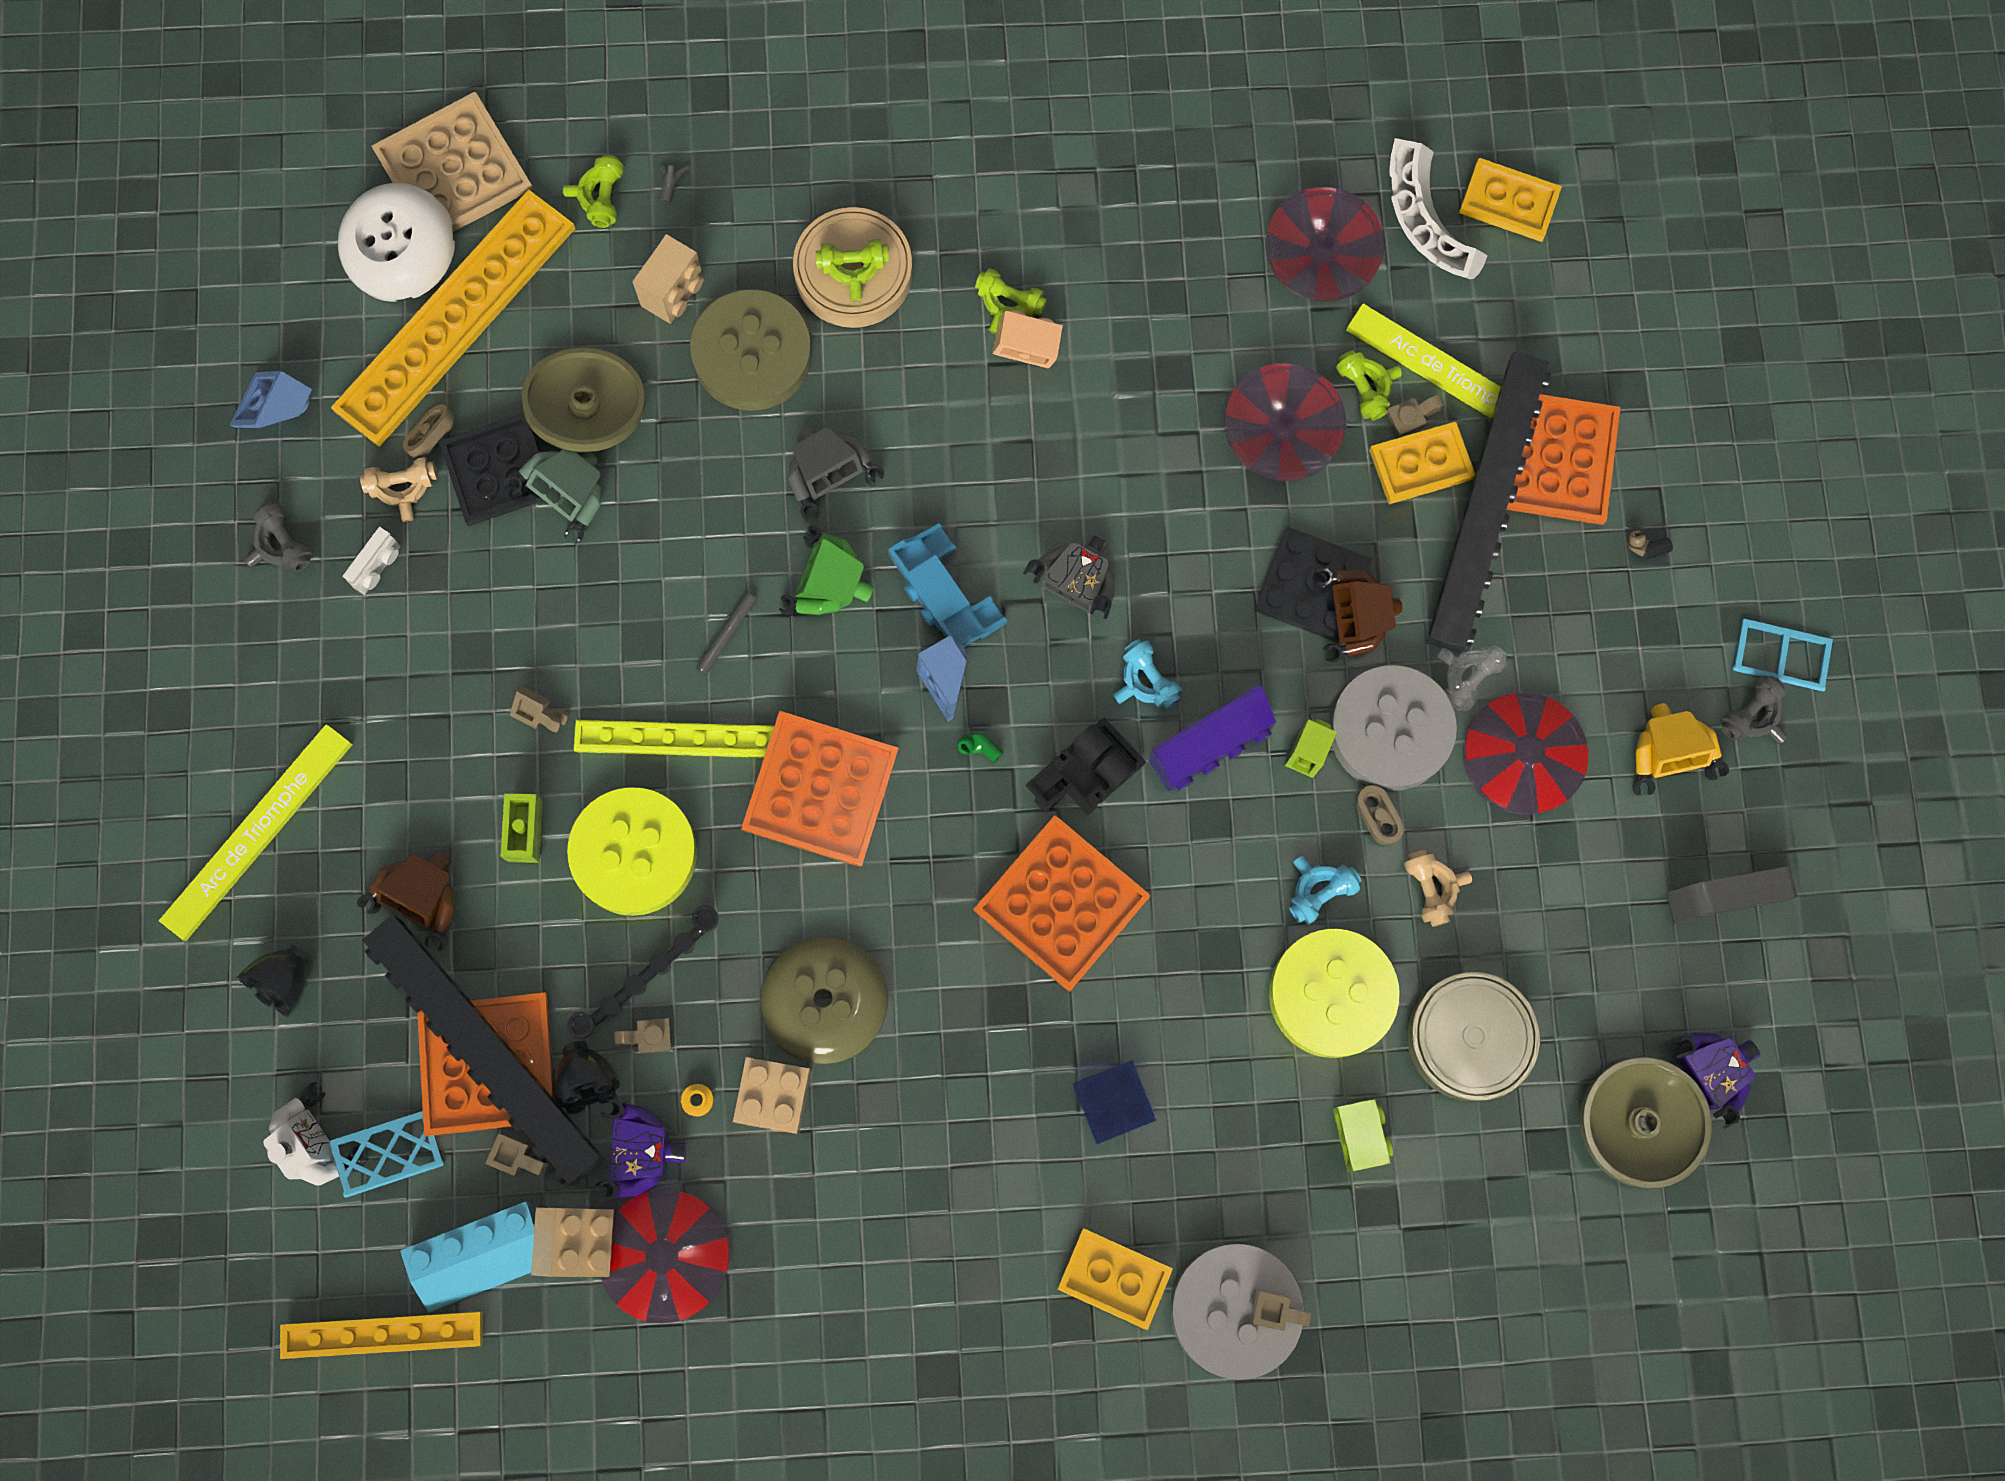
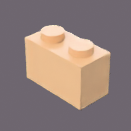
[992,310,1063,369]

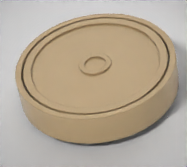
[793,207,913,328]

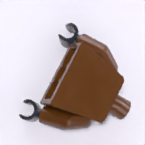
[1314,568,1402,663]
[357,851,455,951]

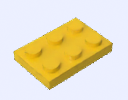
[1459,158,1562,242]
[1369,422,1475,504]
[1057,1228,1173,1330]

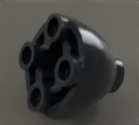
[236,944,312,1017]
[554,1041,620,1114]

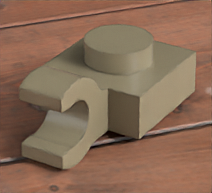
[1386,395,1443,438]
[510,686,570,733]
[614,1018,672,1054]
[485,1133,549,1177]
[1250,1289,1312,1331]

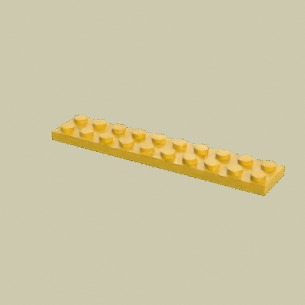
[331,189,576,447]

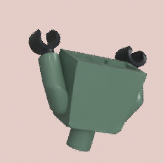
[504,449,601,544]

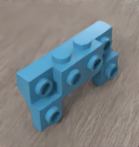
[888,523,1007,648]

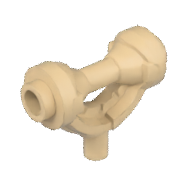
[360,457,438,522]
[1404,850,1472,927]

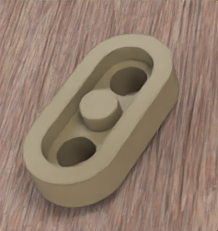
[403,404,455,459]
[1356,785,1404,845]

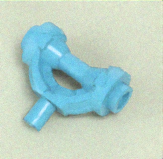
[1113,639,1183,709]
[1289,856,1362,925]

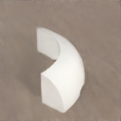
[1390,138,1488,279]

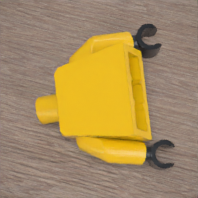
[1633,703,1729,796]

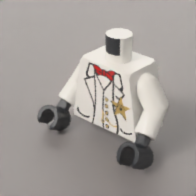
[263,1082,369,1185]

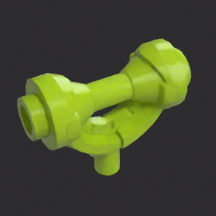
[563,155,624,228]
[815,239,889,301]
[975,268,1047,334]
[1336,350,1402,421]

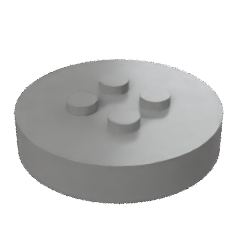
[1329,665,1457,791]
[1170,1244,1304,1380]

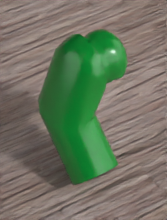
[957,733,1004,763]

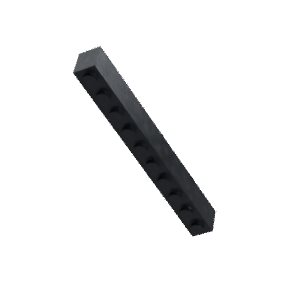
[1426,352,1551,654]
[362,914,605,1185]

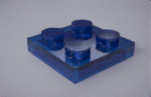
[1072,1060,1157,1144]

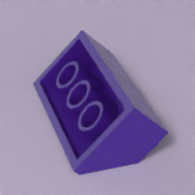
[1149,684,1276,792]

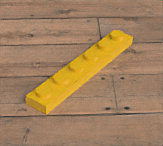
[280,1311,483,1359]

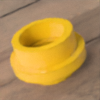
[681,1084,714,1117]

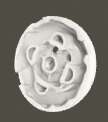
[338,183,455,302]

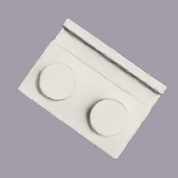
[342,527,401,595]

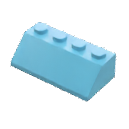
[400,1201,536,1313]

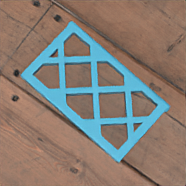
[329,1111,444,1198]

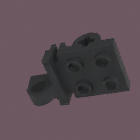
[1026,717,1146,815]

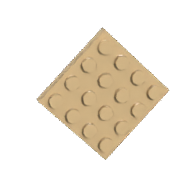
[371,92,534,232]

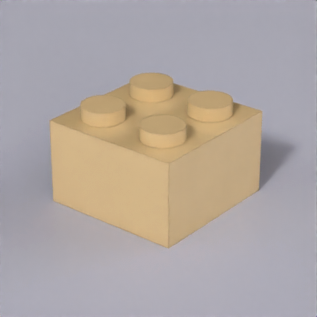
[632,234,704,324]
[733,1057,812,1135]
[531,1207,614,1277]

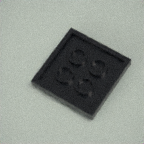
[439,413,544,526]
[1255,527,1372,643]

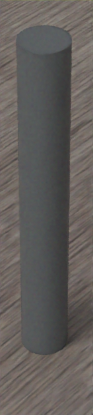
[696,593,757,675]

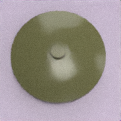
[522,348,645,452]
[1580,1057,1712,1188]

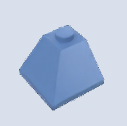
[230,371,312,428]
[916,636,968,722]

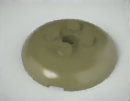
[761,937,888,1064]

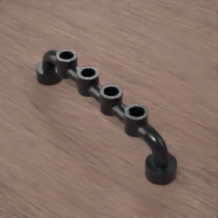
[567,905,719,1039]

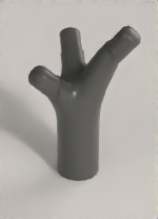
[659,164,690,204]

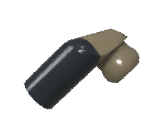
[1627,530,1673,559]

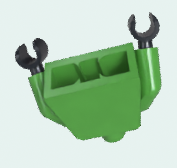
[779,525,874,616]

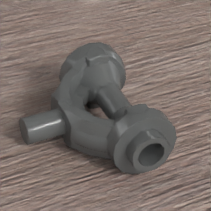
[244,502,312,572]
[1721,676,1788,744]

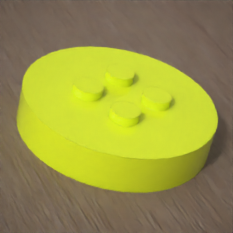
[567,787,697,916]
[1269,929,1399,1058]

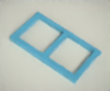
[1732,618,1833,692]

